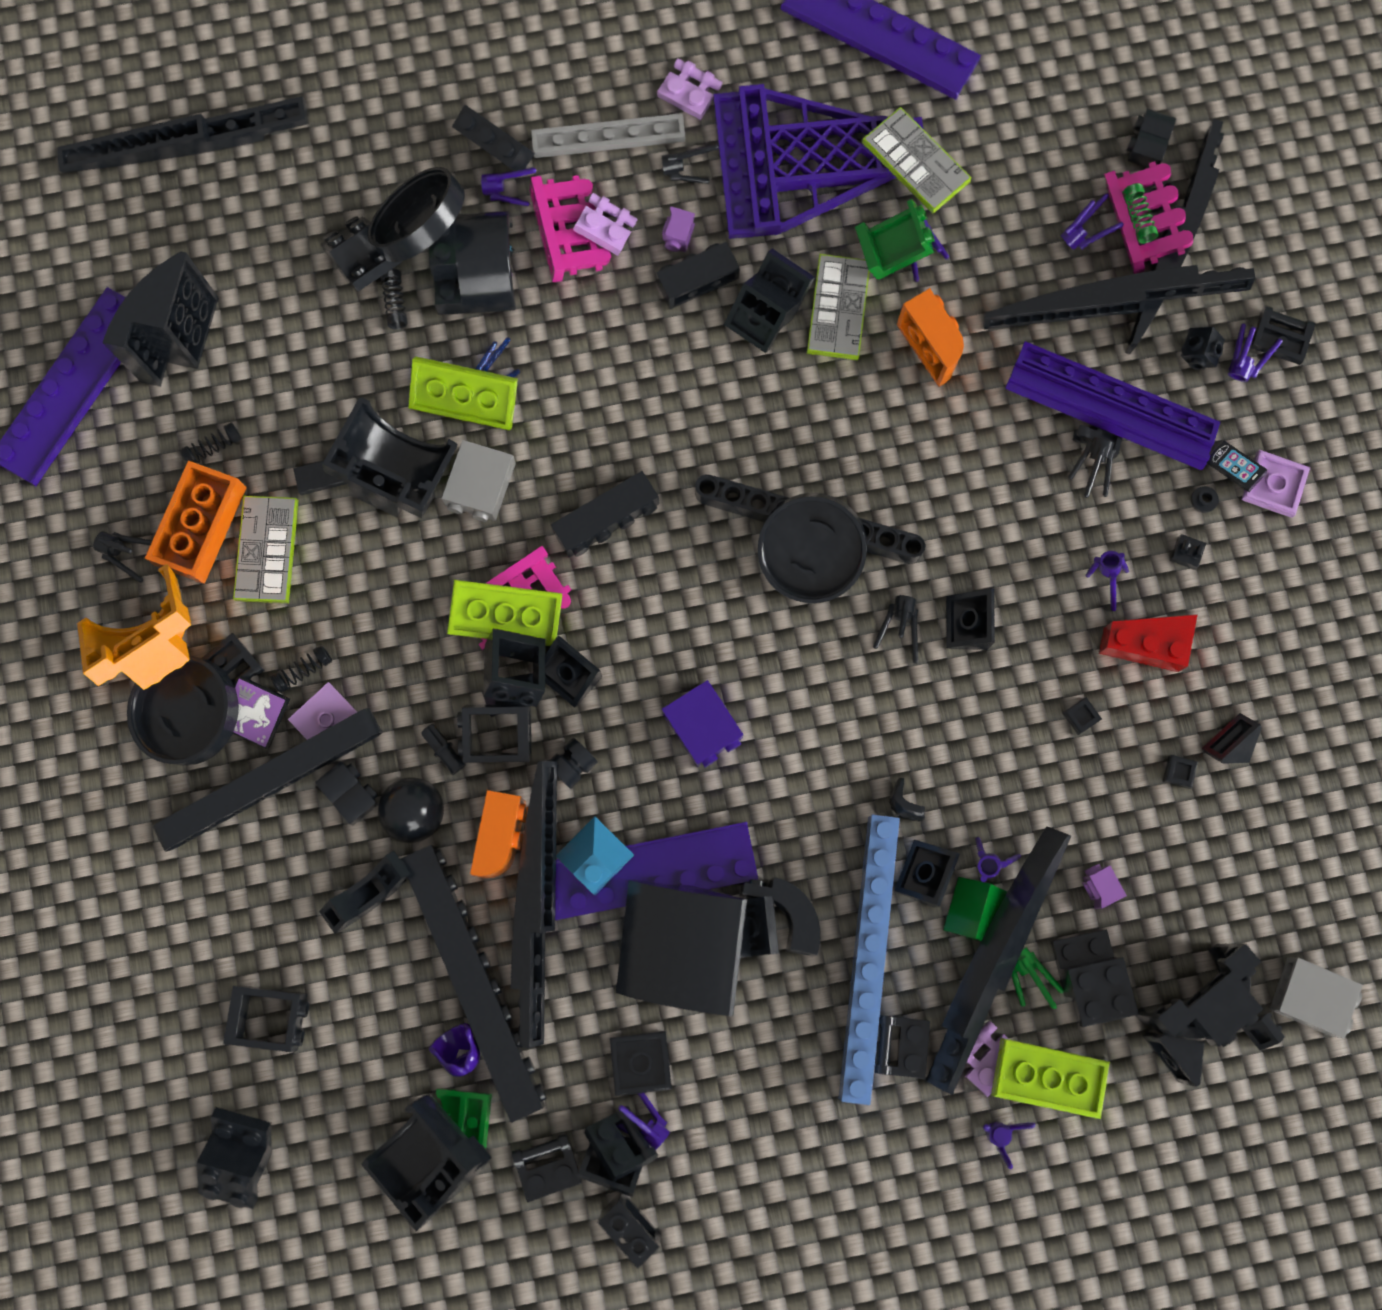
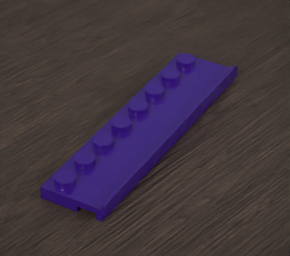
[781,0,981,100]
[0,287,126,486]
[1005,341,1220,470]
[555,822,759,921]

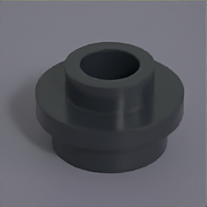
[1191,486,1219,513]

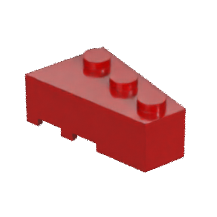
[1099,615,1198,672]

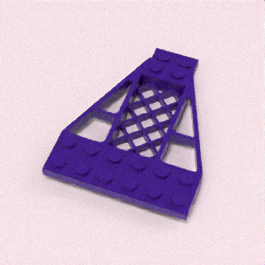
[713,84,924,239]

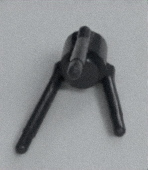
[662,145,719,184]
[1068,437,1116,498]
[93,531,153,583]
[873,595,919,664]

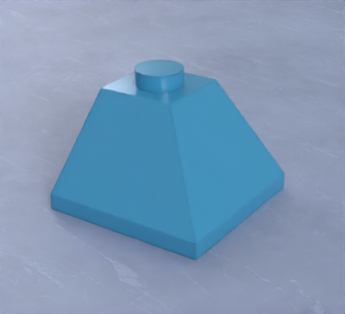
[556,816,634,895]

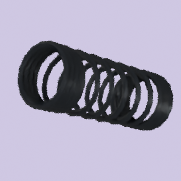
[381,269,408,329]
[180,422,242,463]
[270,645,332,694]

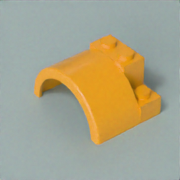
[77,564,191,690]

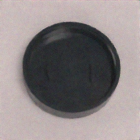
[368,167,465,262]
[757,493,867,603]
[127,655,239,766]

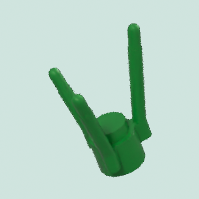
[1012,947,1064,1009]

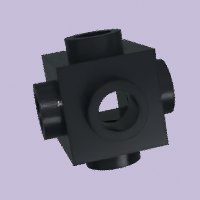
[1181,326,1225,370]

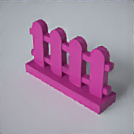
[1105,161,1193,274]
[529,175,611,283]
[478,546,571,650]

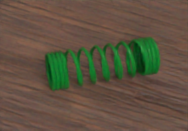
[1122,183,1158,243]

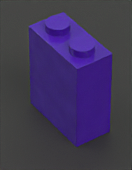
[662,680,744,768]

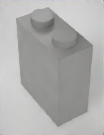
[442,440,516,522]
[1269,957,1363,1039]

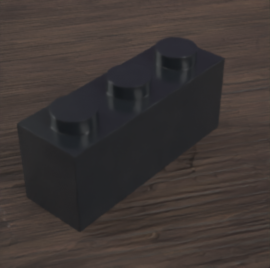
[452,105,535,171]
[656,241,740,309]

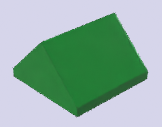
[943,877,1007,942]

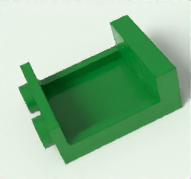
[855,199,935,280]

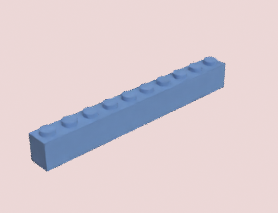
[838,815,900,1105]

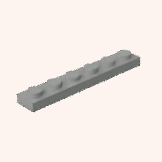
[531,113,685,158]

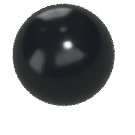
[378,777,444,843]

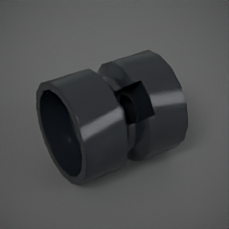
[549,737,598,789]

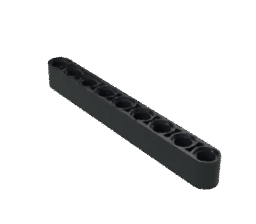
[695,474,926,564]
[152,708,383,852]

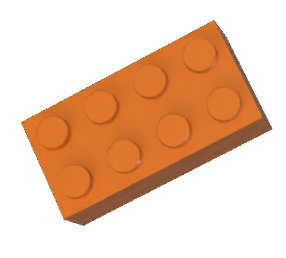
[145,461,247,584]

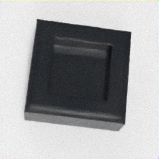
[1062,697,1102,735]
[1163,755,1198,789]

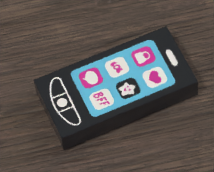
[1207,441,1267,493]

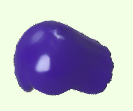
[429,1023,481,1077]

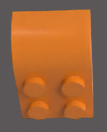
[896,288,964,387]
[470,790,528,878]

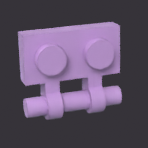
[657,58,722,120]
[573,193,638,256]
[965,1021,1010,1097]

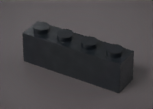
[551,471,659,558]

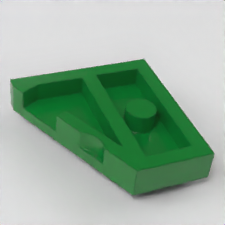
[436,1088,492,1149]

